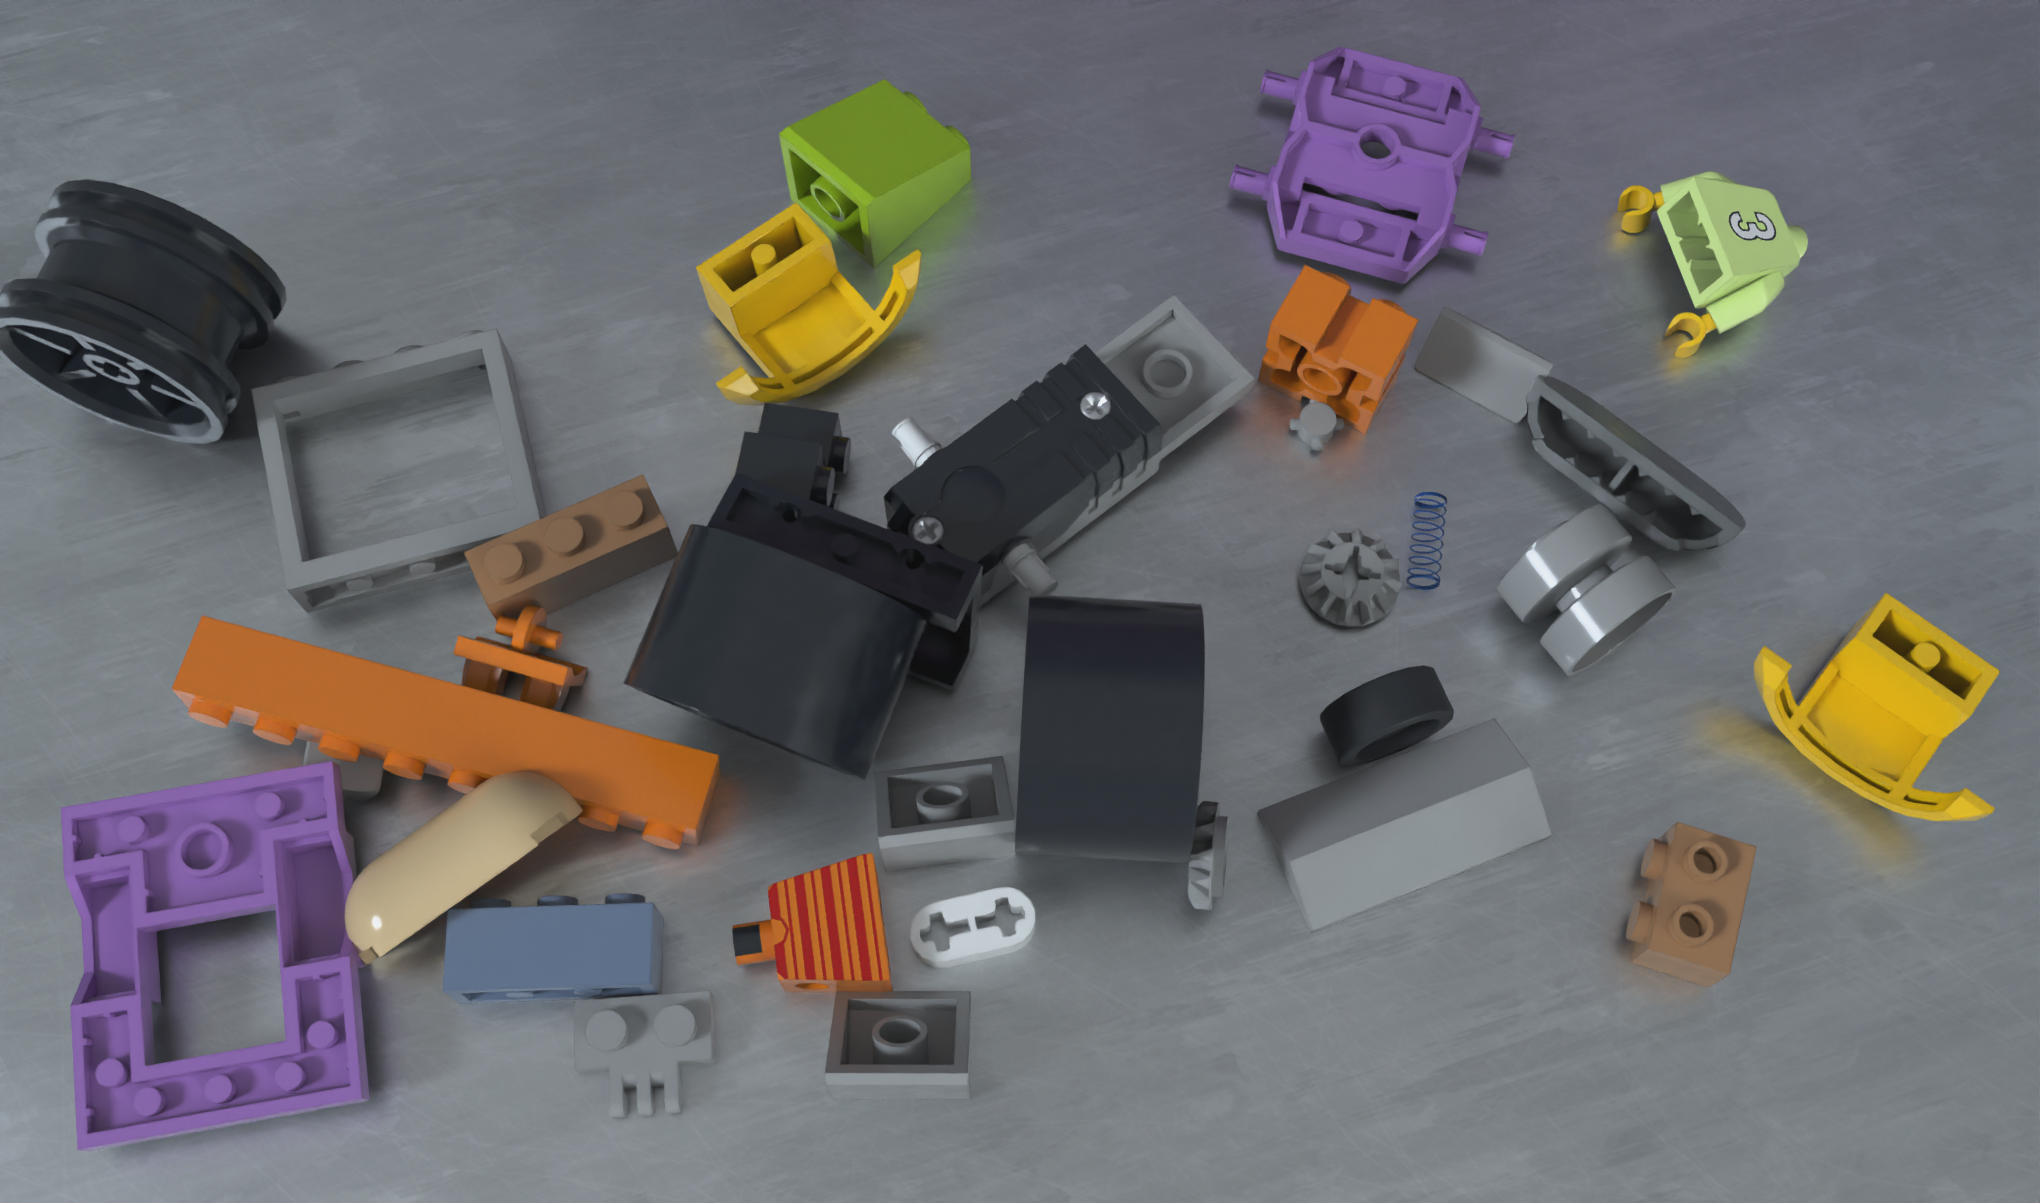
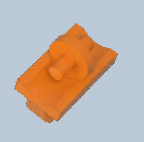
[453,604,588,712]

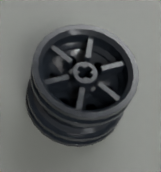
[0,179,287,444]

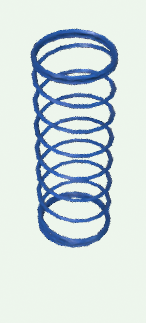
[1406,492,1447,590]

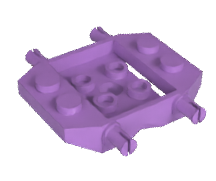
[1229,46,1515,284]

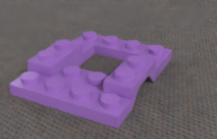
[61,761,370,1152]

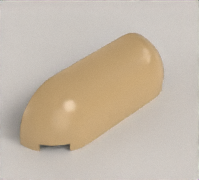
[344,772,583,966]

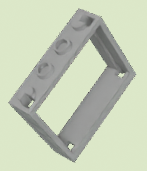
[251,328,547,613]

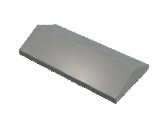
[1257,718,1552,933]

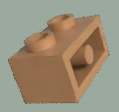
[1626,822,1757,987]

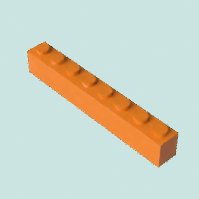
[171,615,721,849]

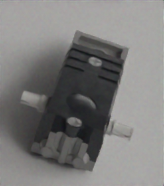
[883,294,1255,607]

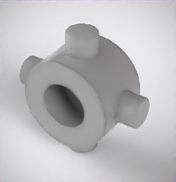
[1290,399,1344,450]

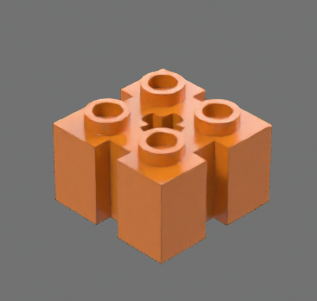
[1258,265,1419,434]

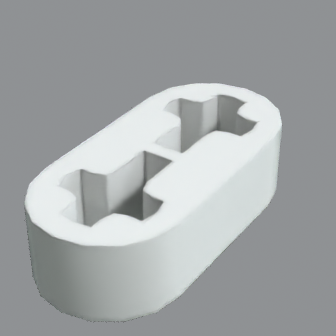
[910,887,1035,968]

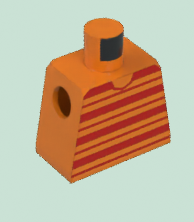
[732,853,893,993]

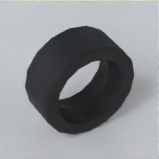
[1320,665,1454,766]

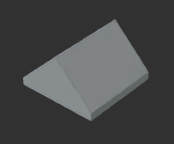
[874,756,1016,872]
[825,991,971,1099]

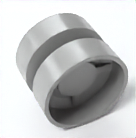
[1496,504,1677,676]

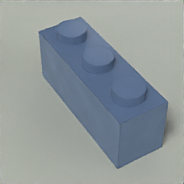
[443,893,664,1004]

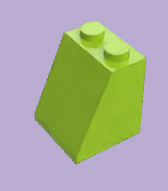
[779,79,971,269]

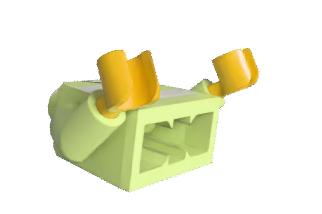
[1617,171,1808,358]

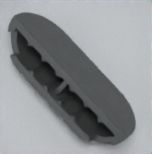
[1526,375,1746,551]

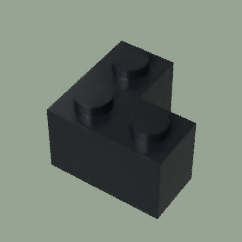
[735,403,851,511]

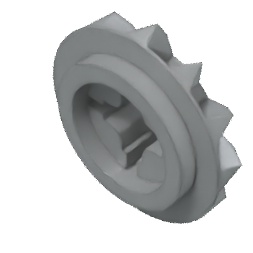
[1299,528,1402,627]
[1188,801,1229,910]

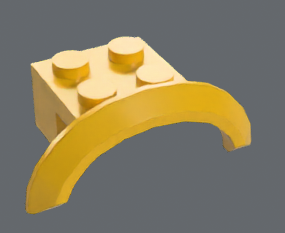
[696,203,921,406]
[1754,593,2000,822]

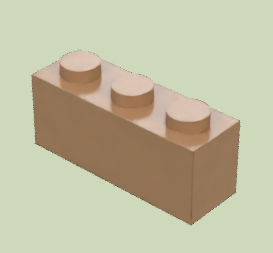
[464,474,678,621]

